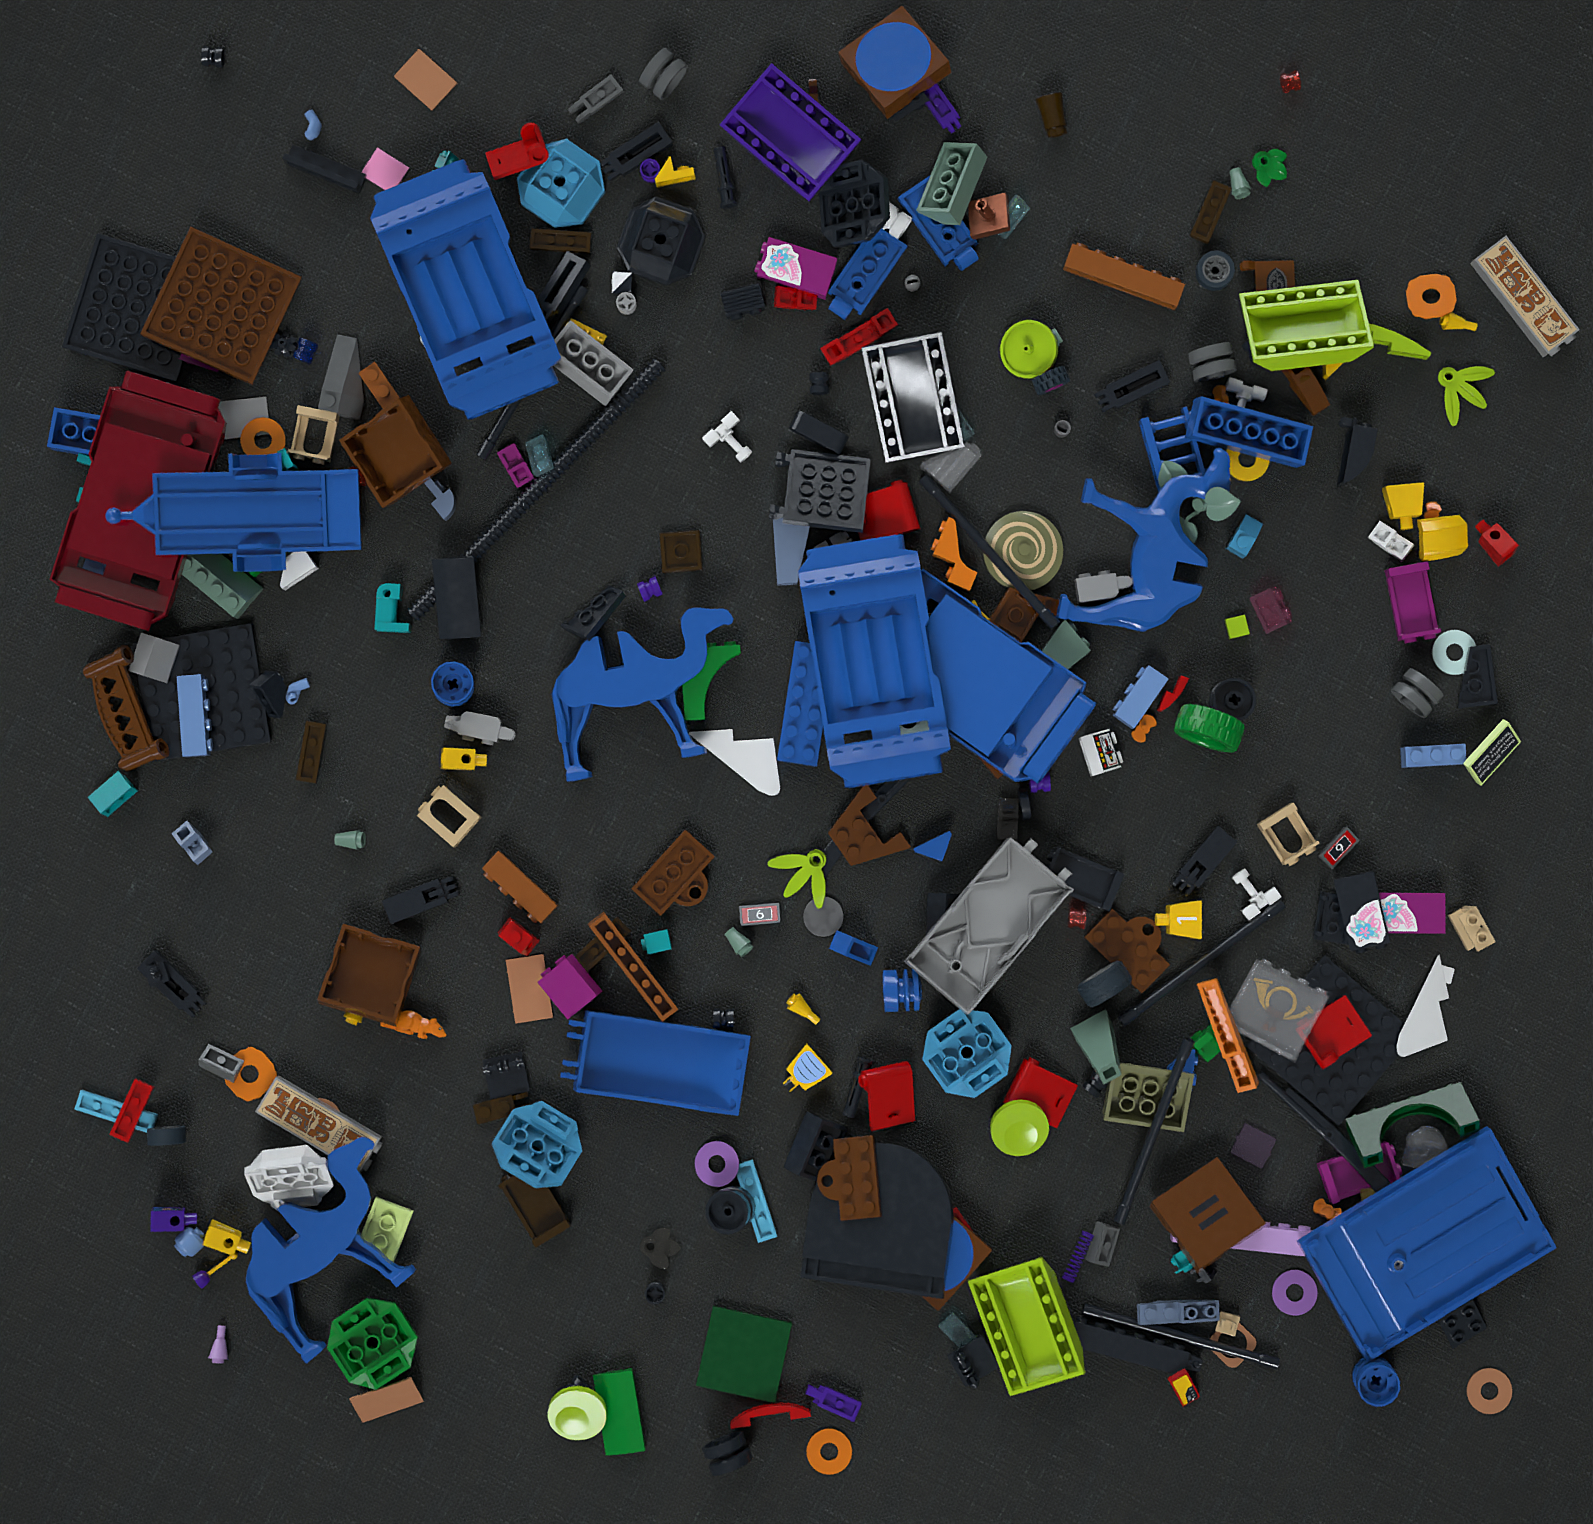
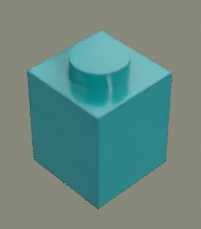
[641,929,672,954]

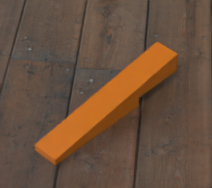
[1197,978,1259,1093]

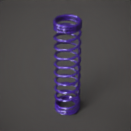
[1062,1231,1094,1283]

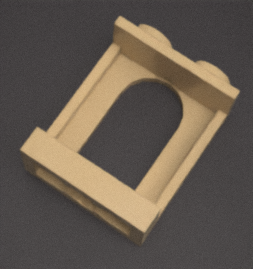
[288,405,340,465]
[417,785,482,847]
[1257,803,1319,866]
[1448,906,1495,952]

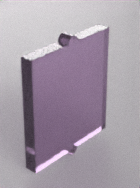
[1230,1123,1277,1169]

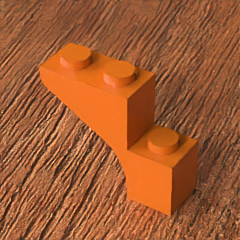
[931,517,977,593]

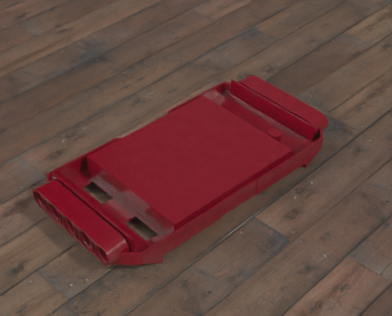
[50,371,227,631]

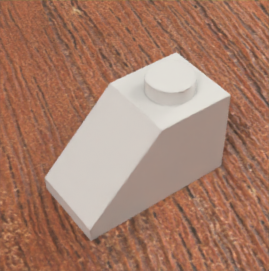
[280,552,319,591]

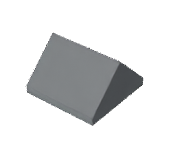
[129,633,180,683]

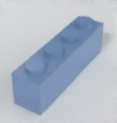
[177,674,213,757]

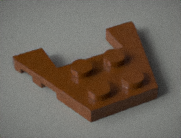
[989,587,1059,643]
[828,785,911,866]

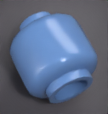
[174,1227,205,1257]

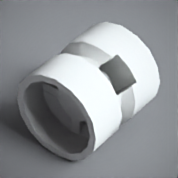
[882,202,912,239]

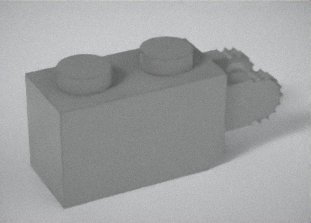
[1074,570,1132,604]

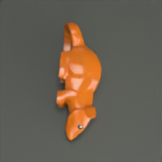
[380,1010,446,1039]

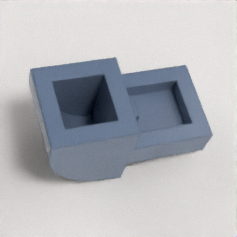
[425,478,456,521]
[172,821,213,865]

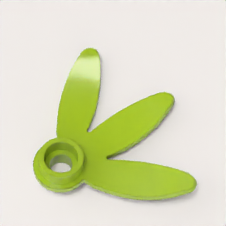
[1438,366,1495,426]
[768,849,827,909]

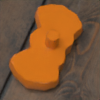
[1213,385,1229,404]
[1423,502,1442,519]
[1131,714,1157,743]
[1313,1198,1342,1220]

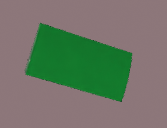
[593,1368,646,1455]

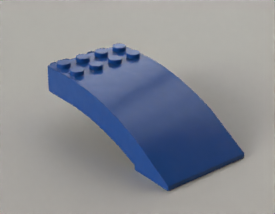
[560,1010,751,1116]

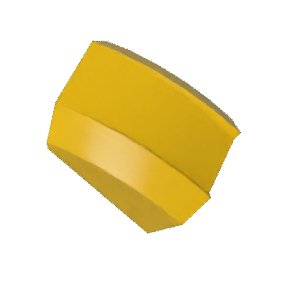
[1417,515,1468,561]

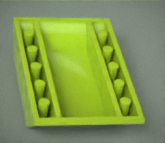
[1239,280,1374,371]
[968,1257,1085,1396]

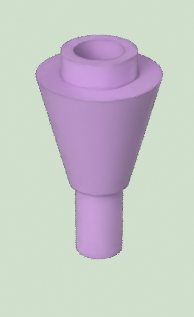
[208,1325,228,1364]

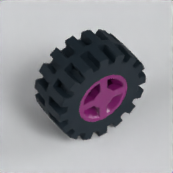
[1032,366,1071,395]

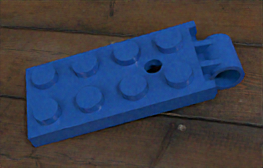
[897,175,979,271]
[828,229,907,320]

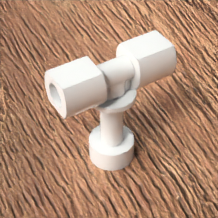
[1226,377,1268,408]
[702,411,752,462]
[1232,868,1281,920]

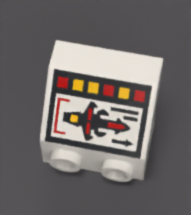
[1079,729,1123,776]

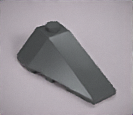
[318,334,364,420]

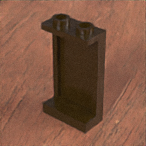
[498,1173,572,1248]

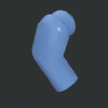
[304,110,322,140]
[285,678,310,704]

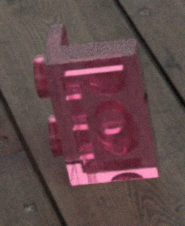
[1249,586,1292,634]

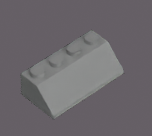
[554,320,633,406]

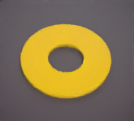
[1226,449,1269,481]

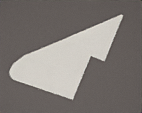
[689,729,780,795]
[1397,955,1449,1057]

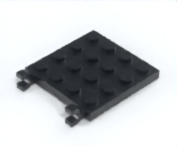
[769,449,871,533]

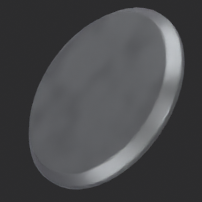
[803,897,843,937]

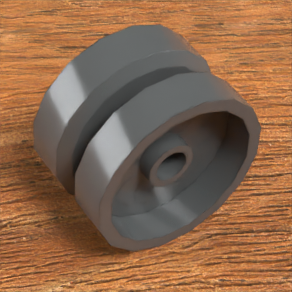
[639,48,688,100]
[1187,342,1237,382]
[1391,668,1444,718]

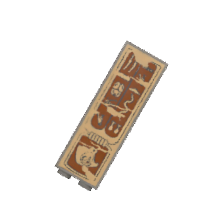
[1470,236,1579,357]
[255,1076,383,1173]

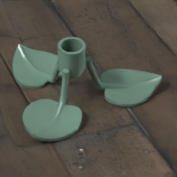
[1158,461,1241,543]

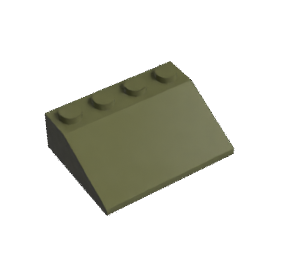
[1102,1063,1194,1132]

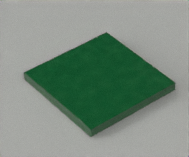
[696,1305,792,1403]

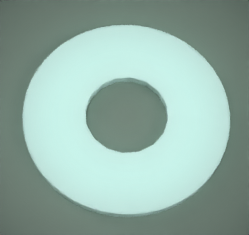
[1432,630,1476,675]

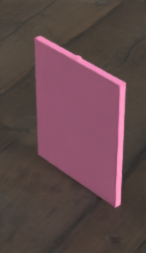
[362,148,409,190]

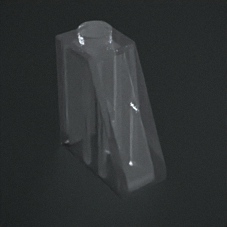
[920,442,982,493]

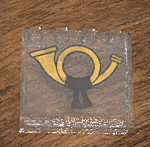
[1230,958,1329,1062]

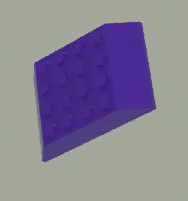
[720,63,861,201]

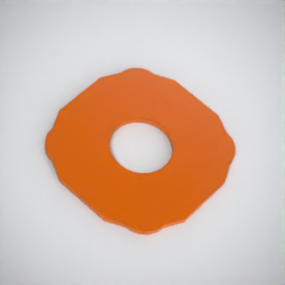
[1406,274,1457,319]
[225,1047,277,1101]

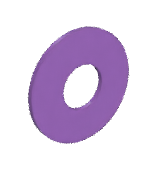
[695,1141,739,1187]
[1272,1270,1317,1316]

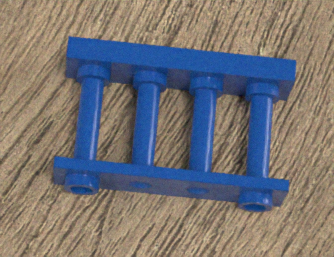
[1139,407,1207,492]

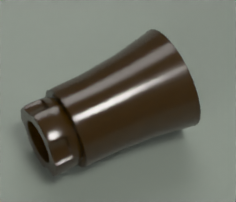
[1035,93,1067,138]

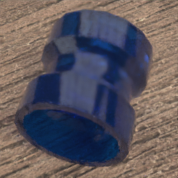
[293,338,318,364]

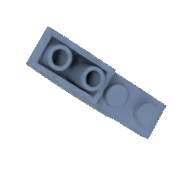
[1137,1300,1220,1325]

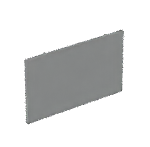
[219,397,269,439]

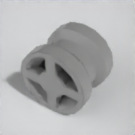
[616,292,637,315]

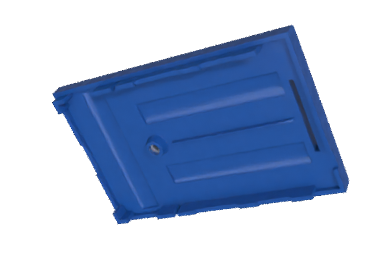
[1296,1126,1557,1362]

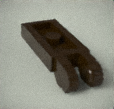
[473,1092,531,1124]

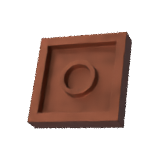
[968,192,1011,240]

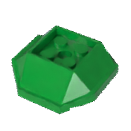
[327,1298,418,1390]

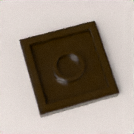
[659,530,702,573]

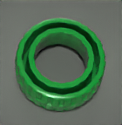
[1174,704,1245,753]

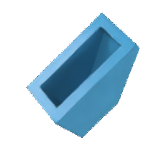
[1225,514,1263,559]

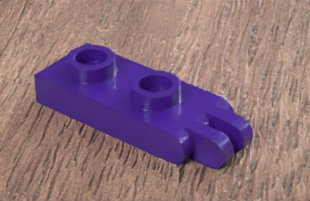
[923,83,961,133]

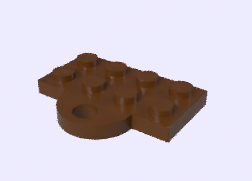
[632,830,715,916]
[1084,909,1170,993]
[817,1135,882,1221]

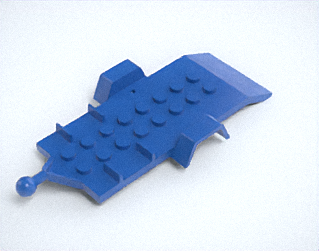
[105,453,362,572]

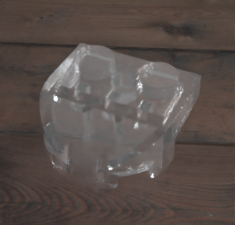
[1402,1126,1448,1168]

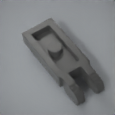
[568,74,623,123]

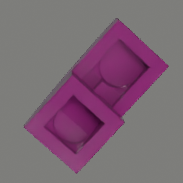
[496,442,534,488]

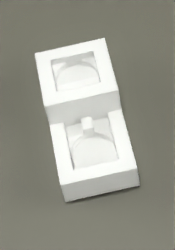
[1368,521,1414,562]

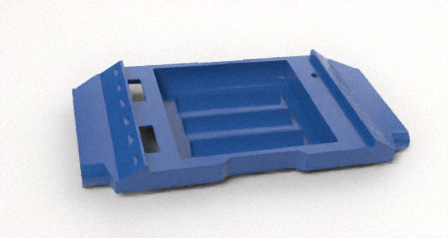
[370,159,561,420]
[798,534,951,788]
[921,569,1096,783]

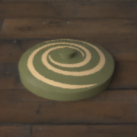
[983,511,1063,590]

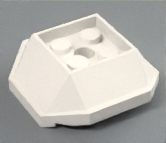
[245,1145,333,1210]

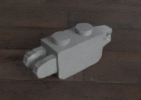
[444,711,516,745]

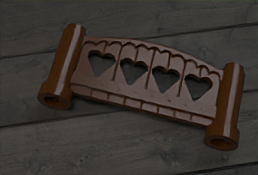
[83,645,169,772]

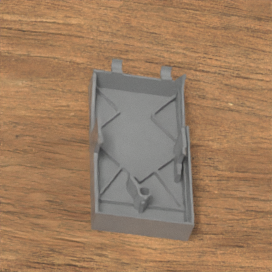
[904,838,1074,1014]

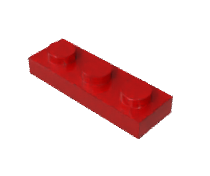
[109,1079,154,1143]

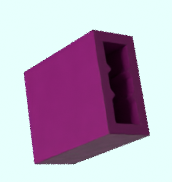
[537,954,602,1019]

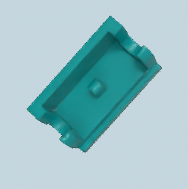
[88,771,138,817]

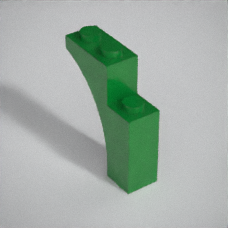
[683,641,741,722]

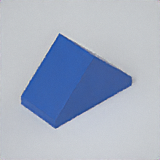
[913,831,952,861]

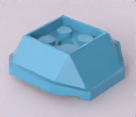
[517,139,605,228]
[922,1009,1012,1098]
[492,1101,582,1188]

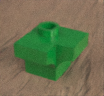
[1191,1024,1220,1062]

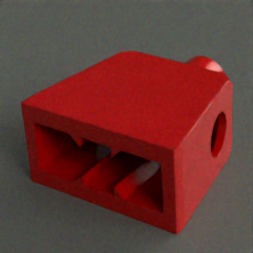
[1475,519,1519,567]
[498,917,540,956]

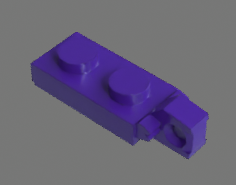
[806,1385,862,1422]

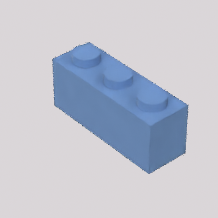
[1113,665,1168,729]
[1400,744,1466,768]

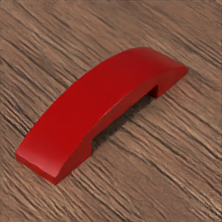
[820,308,898,366]
[730,1402,811,1429]

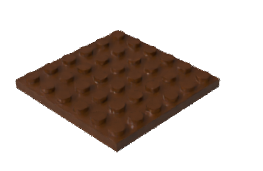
[140,226,302,385]

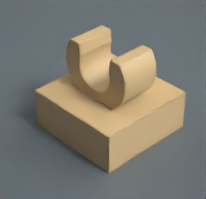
[1215,1310,1240,1336]

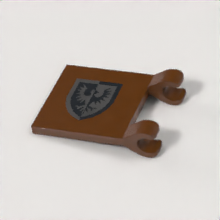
[1240,260,1295,293]

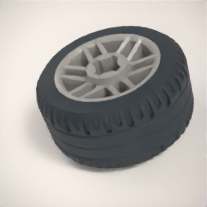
[1078,961,1132,1007]

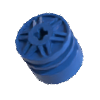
[431,661,474,707]
[883,969,922,1012]
[1352,1356,1400,1407]

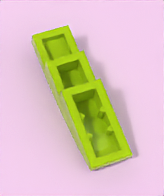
[1369,324,1431,360]

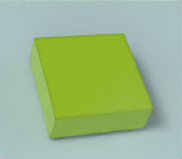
[1225,615,1250,639]

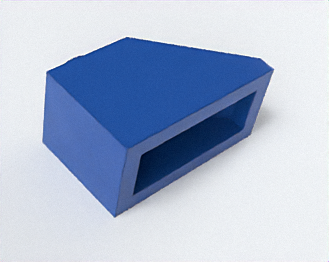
[829,930,878,966]

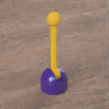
[192,1252,238,1289]

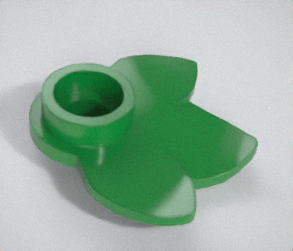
[1252,149,1287,187]

